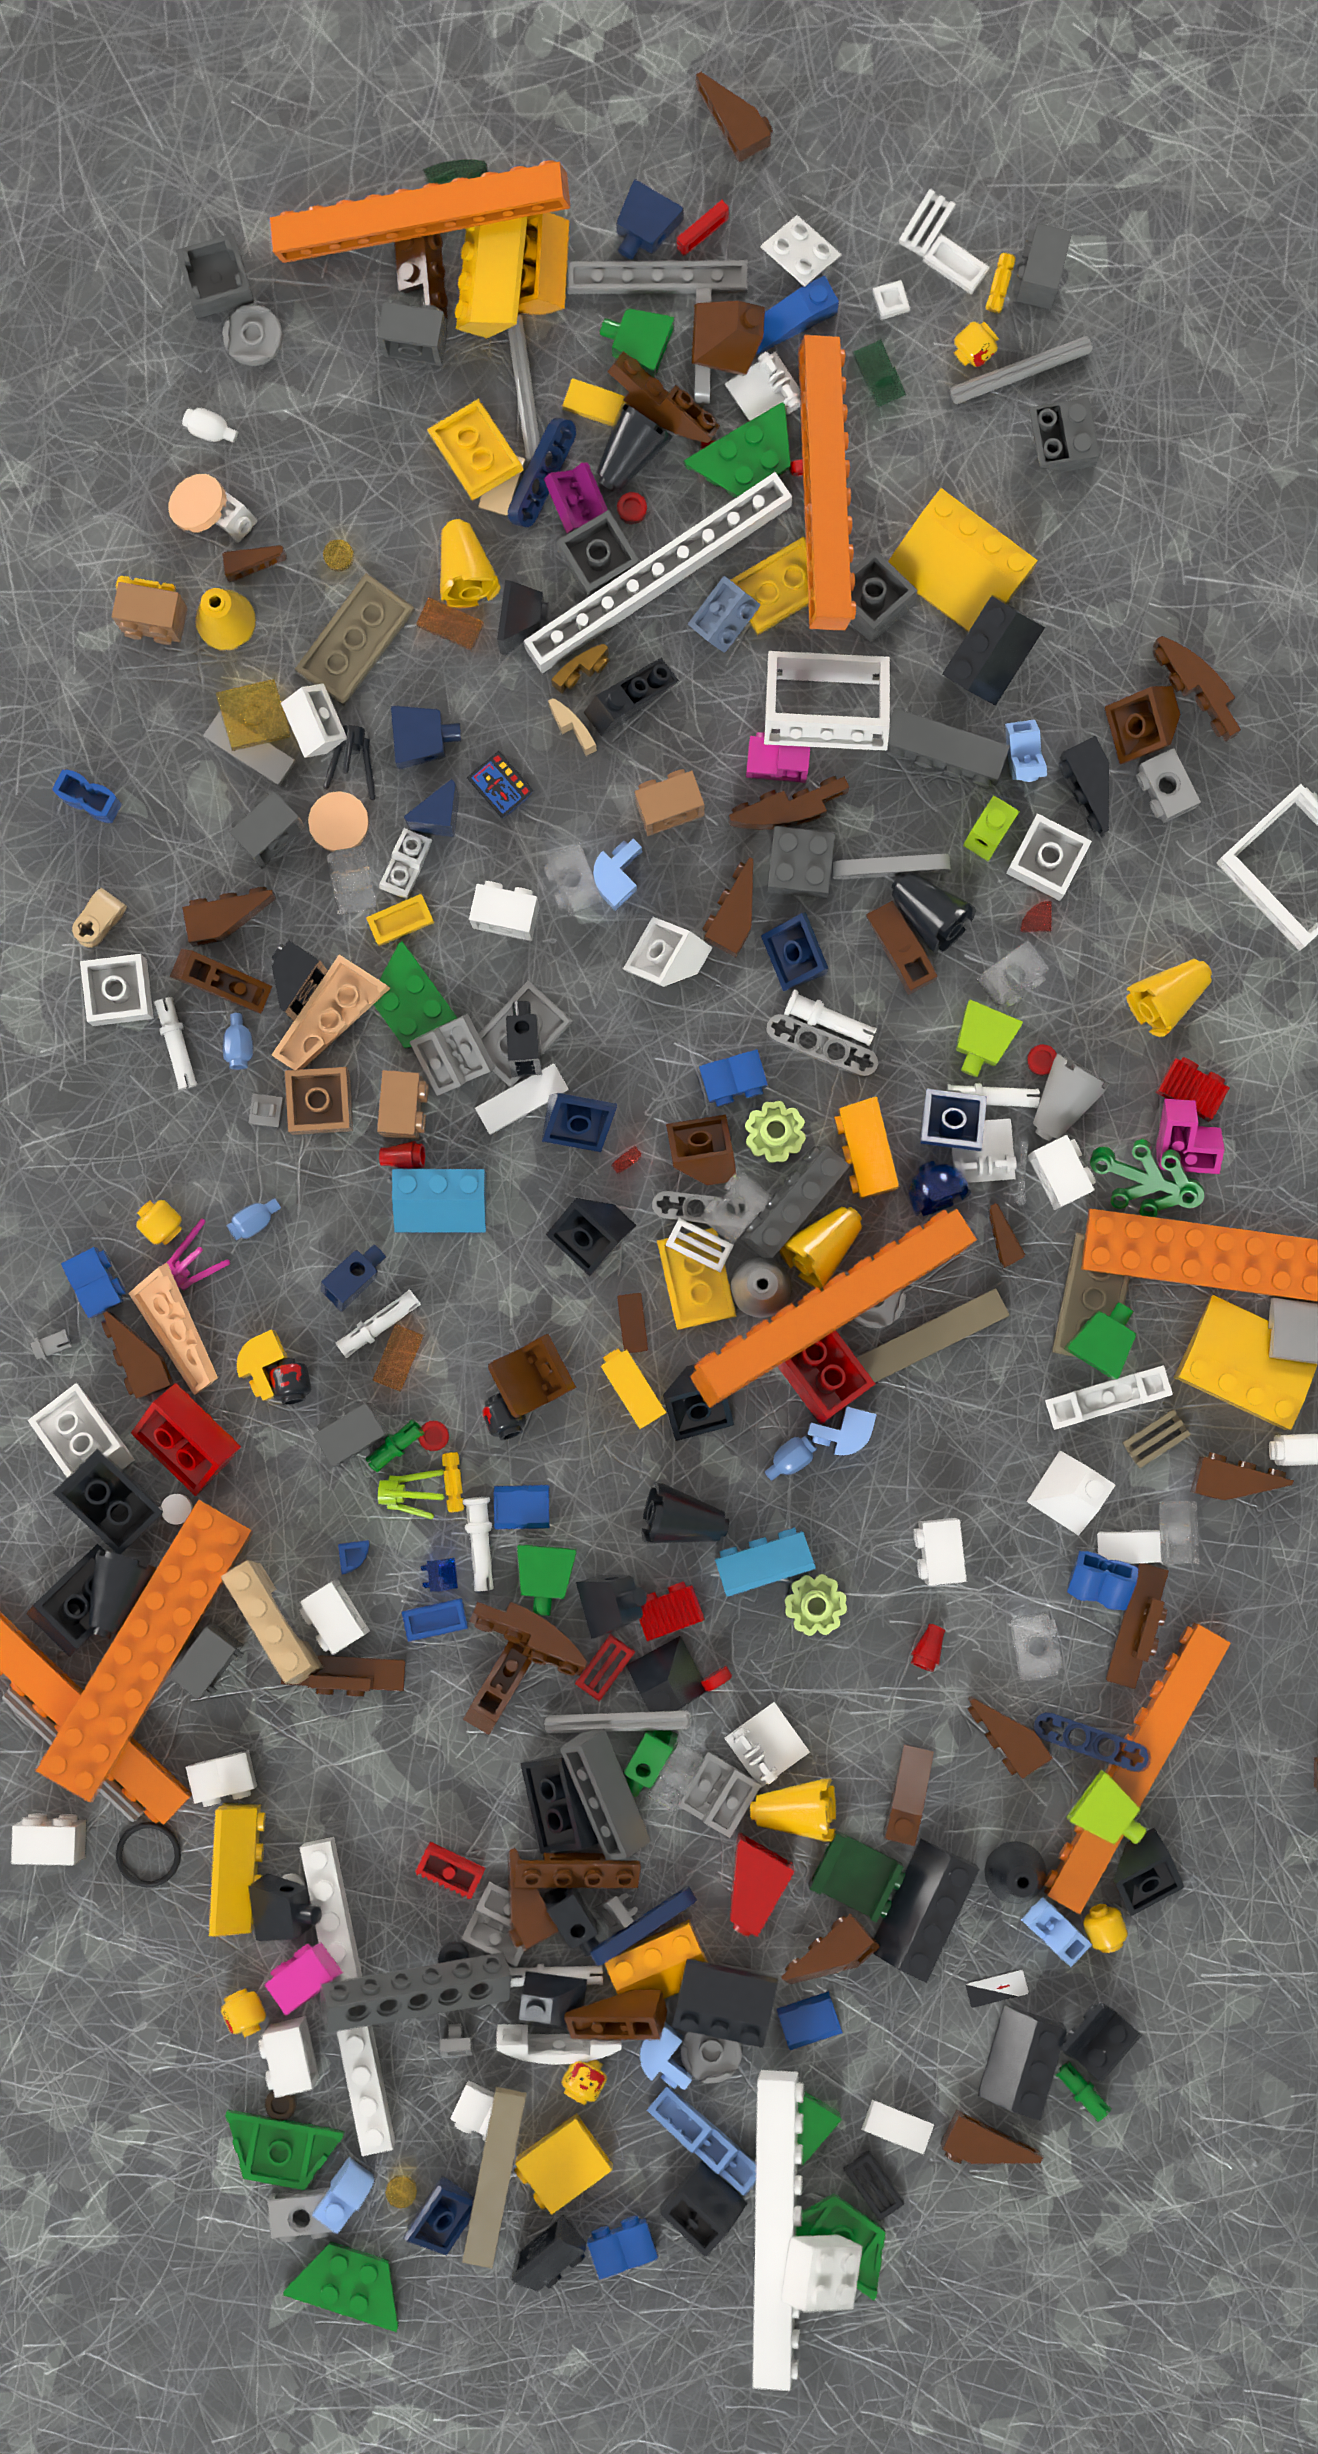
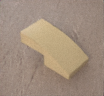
[479,456,526,516]
[548,698,597,756]

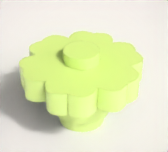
[745,1101,806,1163]
[784,1574,847,1636]

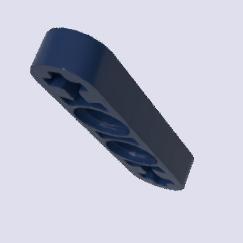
[508,417,576,527]
[1034,1712,1151,1772]
[589,1886,697,1966]

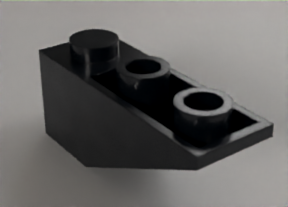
[583,657,679,736]
[1059,736,1109,838]

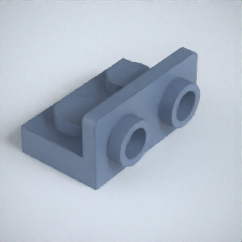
[688,576,760,652]

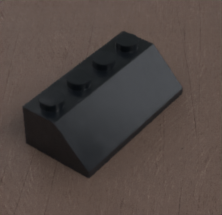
[873,1838,980,1983]

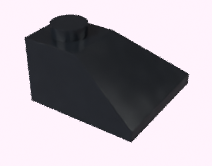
[497,580,549,655]
[546,1198,637,1276]
[663,1364,734,1441]
[626,1636,708,1712]
[1113,1828,1185,1917]
[519,1971,587,2031]

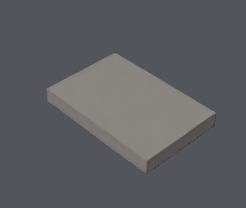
[478,980,573,1088]

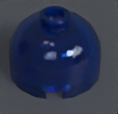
[908,1161,971,1216]

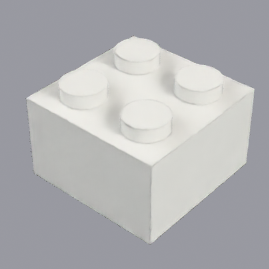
[1006,813,1092,901]
[469,881,540,941]
[80,954,154,1026]
[1028,1135,1096,1210]
[914,1518,966,1586]
[299,1579,370,1655]
[11,1814,86,1865]
[259,2016,319,2098]
[781,2235,862,2312]

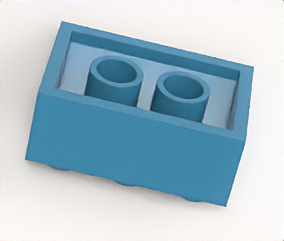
[392,1169,487,1233]
[715,1527,816,1597]

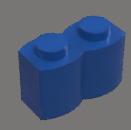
[52,770,122,823]
[699,1049,768,1107]
[61,1247,126,1318]
[1067,1551,1139,1610]
[587,2215,658,2279]

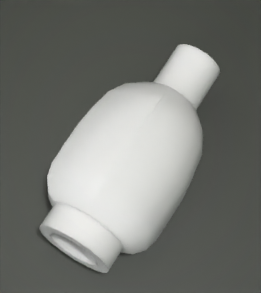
[182,408,238,443]

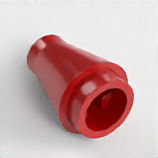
[379,1141,426,1169]
[910,1624,946,1672]

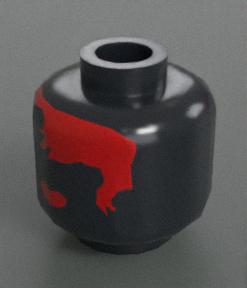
[269,1358,312,1405]
[482,1393,527,1440]

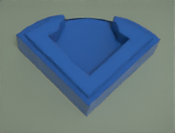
[338,1540,370,1575]

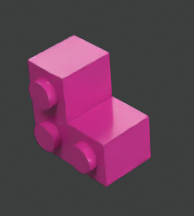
[746,732,810,783]
[1156,1099,1224,1174]
[264,1942,343,2015]

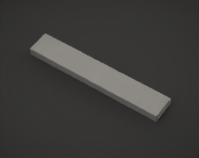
[567,260,747,294]

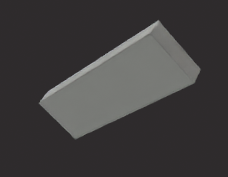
[203,711,296,787]

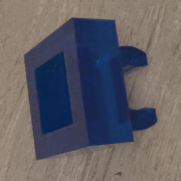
[421,1558,458,1592]

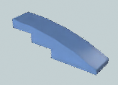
[647,2086,756,2196]

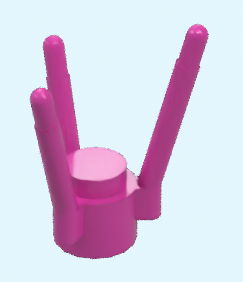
[163,1219,230,1291]

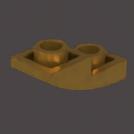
[551,644,610,693]

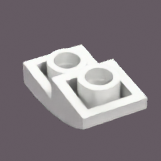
[379,828,432,900]
[1097,1530,1165,1564]
[861,2100,934,2154]

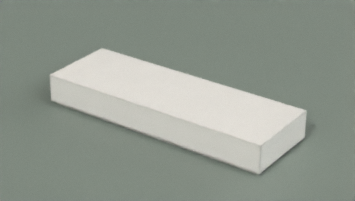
[475,1064,569,1135]

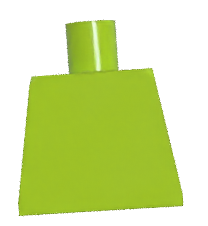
[963,795,1020,862]
[956,999,1023,1077]
[1066,1770,1147,1844]

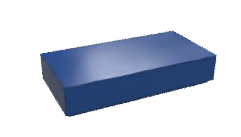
[402,1598,468,1642]

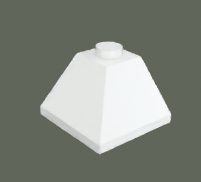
[623,917,712,987]
[1026,1451,1115,1536]

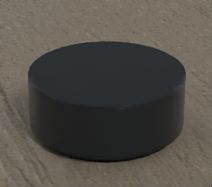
[438,1941,470,1963]

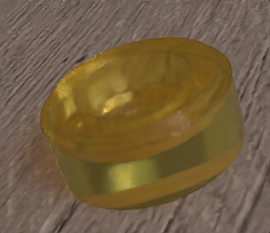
[323,539,354,572]
[385,2175,417,2208]

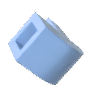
[1005,720,1047,782]
[593,838,642,911]
[807,1407,877,1455]
[1021,1897,1092,1967]
[640,2022,692,2090]
[312,2157,375,2234]

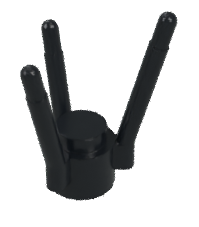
[324,725,375,800]

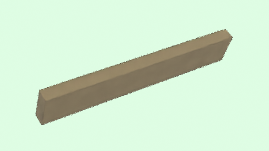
[857,1288,1010,1382]
[462,2087,527,2269]

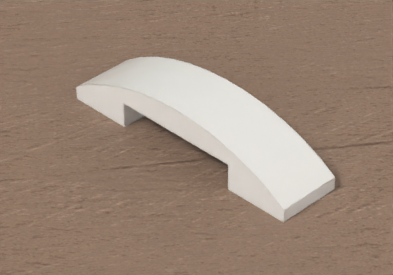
[1045,1365,1173,1430]
[497,2024,622,2064]

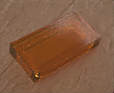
[416,597,484,651]
[373,1324,424,1392]

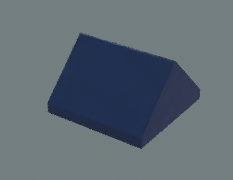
[403,779,460,837]
[761,912,829,991]
[920,1088,987,1152]
[542,1093,617,1152]
[404,2175,475,2256]

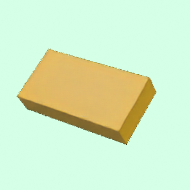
[562,378,628,427]
[366,893,434,946]

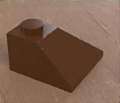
[691,301,765,376]
[1104,686,1180,764]
[666,1114,737,1185]

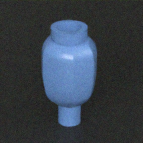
[223,1013,253,1070]
[226,1198,281,1241]
[764,1435,817,1481]

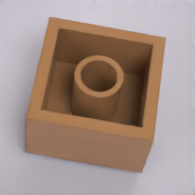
[112,582,188,645]
[634,769,705,836]
[285,1067,353,1135]
[377,1070,429,1140]

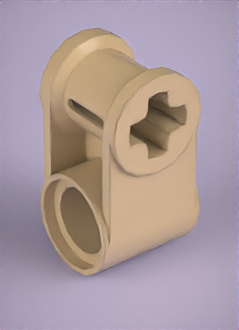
[72,888,127,948]

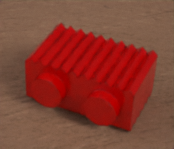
[1155,1057,1230,1122]
[639,1581,705,1641]
[416,1841,486,1900]

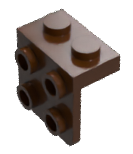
[488,1334,576,1418]

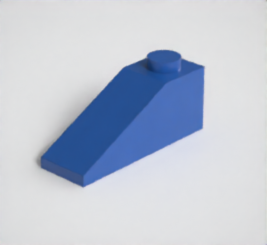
[757,276,839,354]

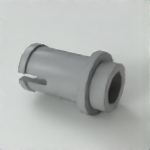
[30,1329,72,1360]

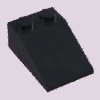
[53,1448,163,1555]
[26,1543,106,1657]
[511,2215,587,2292]

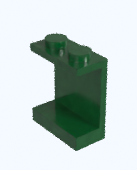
[808,1830,906,1923]

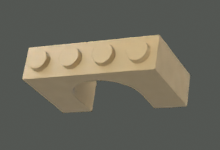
[221,1560,324,1684]

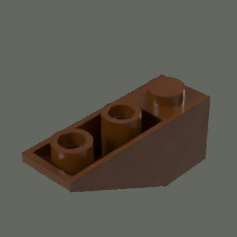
[702,857,754,958]
[182,887,276,947]
[866,901,938,995]
[101,1312,174,1399]
[1190,1452,1294,1501]
[967,1696,1053,1779]
[781,1914,880,1985]

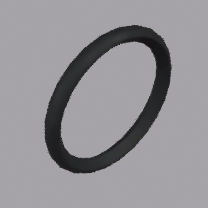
[116,1822,181,1888]

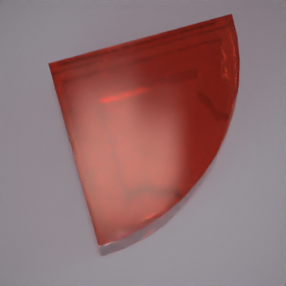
[1020,901,1052,932]
[611,1146,642,1174]

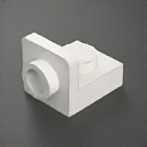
[216,492,257,542]

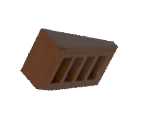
[222,545,287,582]
[988,1203,1025,1269]

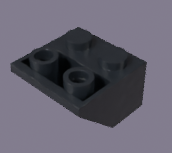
[660,2160,748,2258]

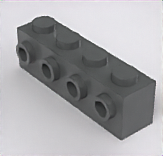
[886,708,1010,787]
[741,1145,850,1259]
[560,1729,651,1860]

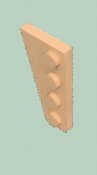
[272,955,391,1070]
[128,1263,218,1395]

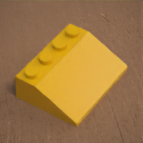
[888,488,1038,632]
[1173,1295,1318,1430]

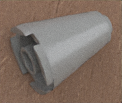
[1033,1053,1110,1141]
[730,1257,791,1318]

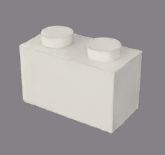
[281,684,347,758]

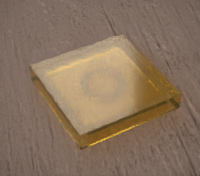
[216,679,291,751]

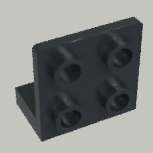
[1061,2002,1142,2082]

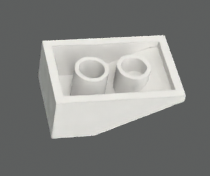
[28,1383,135,1477]

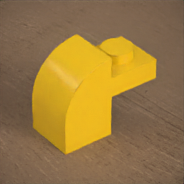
[237,1330,288,1401]

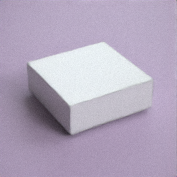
[872,280,910,320]

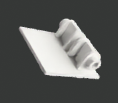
[760,215,841,286]
[725,352,801,421]
[952,1118,1016,1184]
[724,1702,810,1788]

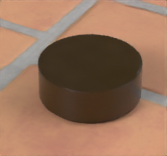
[265,2089,297,2120]

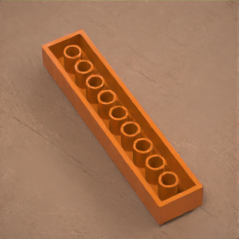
[690,1209,977,1408]
[36,1499,253,1802]

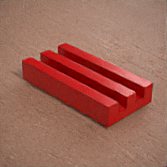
[676,200,729,256]
[575,1633,635,1702]

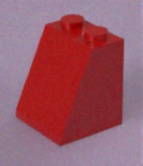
[730,1832,795,1937]

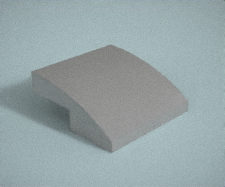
[410,1014,495,1096]
[1268,1298,1318,1364]
[675,1750,761,1838]
[460,1882,524,1967]

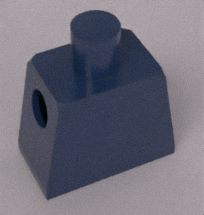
[616,179,684,260]
[391,706,462,769]
[320,1244,386,1313]

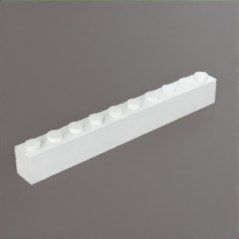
[524,472,792,674]
[300,1837,396,2156]
[753,2070,804,2391]

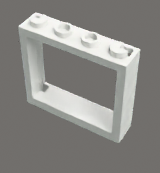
[764,651,890,751]
[1217,784,1318,951]

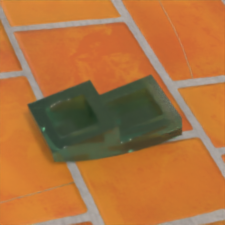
[423,159,488,185]
[852,340,906,407]

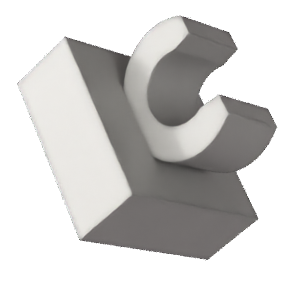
[248,1093,284,1128]
[595,1893,638,1933]
[439,2023,473,2057]

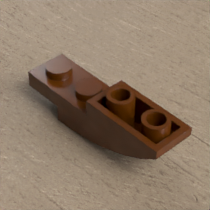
[607,351,720,443]
[1153,636,1241,742]
[728,776,849,830]
[469,1602,587,1676]

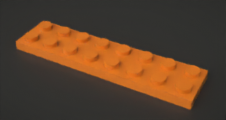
[1081,1209,1318,1302]

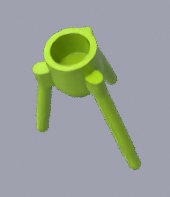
[378,1469,444,1519]

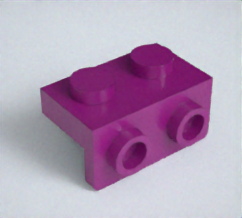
[544,462,608,533]

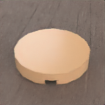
[168,474,227,532]
[308,791,369,853]

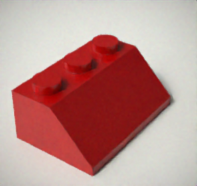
[777,1330,876,1425]
[131,1383,241,1497]

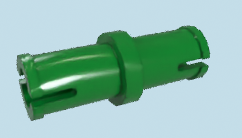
[366,1419,424,1472]
[1055,2061,1112,2122]

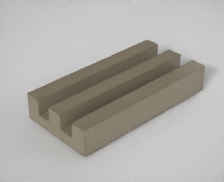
[1122,1409,1191,1468]

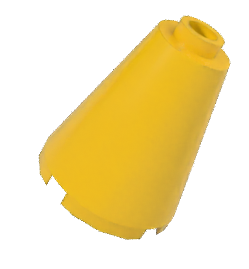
[440,519,501,608]
[195,588,256,650]
[1126,959,1212,1037]
[779,1206,862,1289]
[750,1779,836,1841]

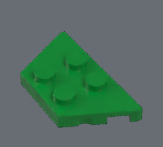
[684,401,790,498]
[373,941,457,1049]
[225,2109,345,2190]
[796,2193,886,2301]
[283,2241,399,2332]

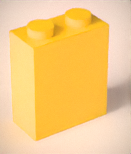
[601,1348,666,1429]
[514,2113,613,2215]

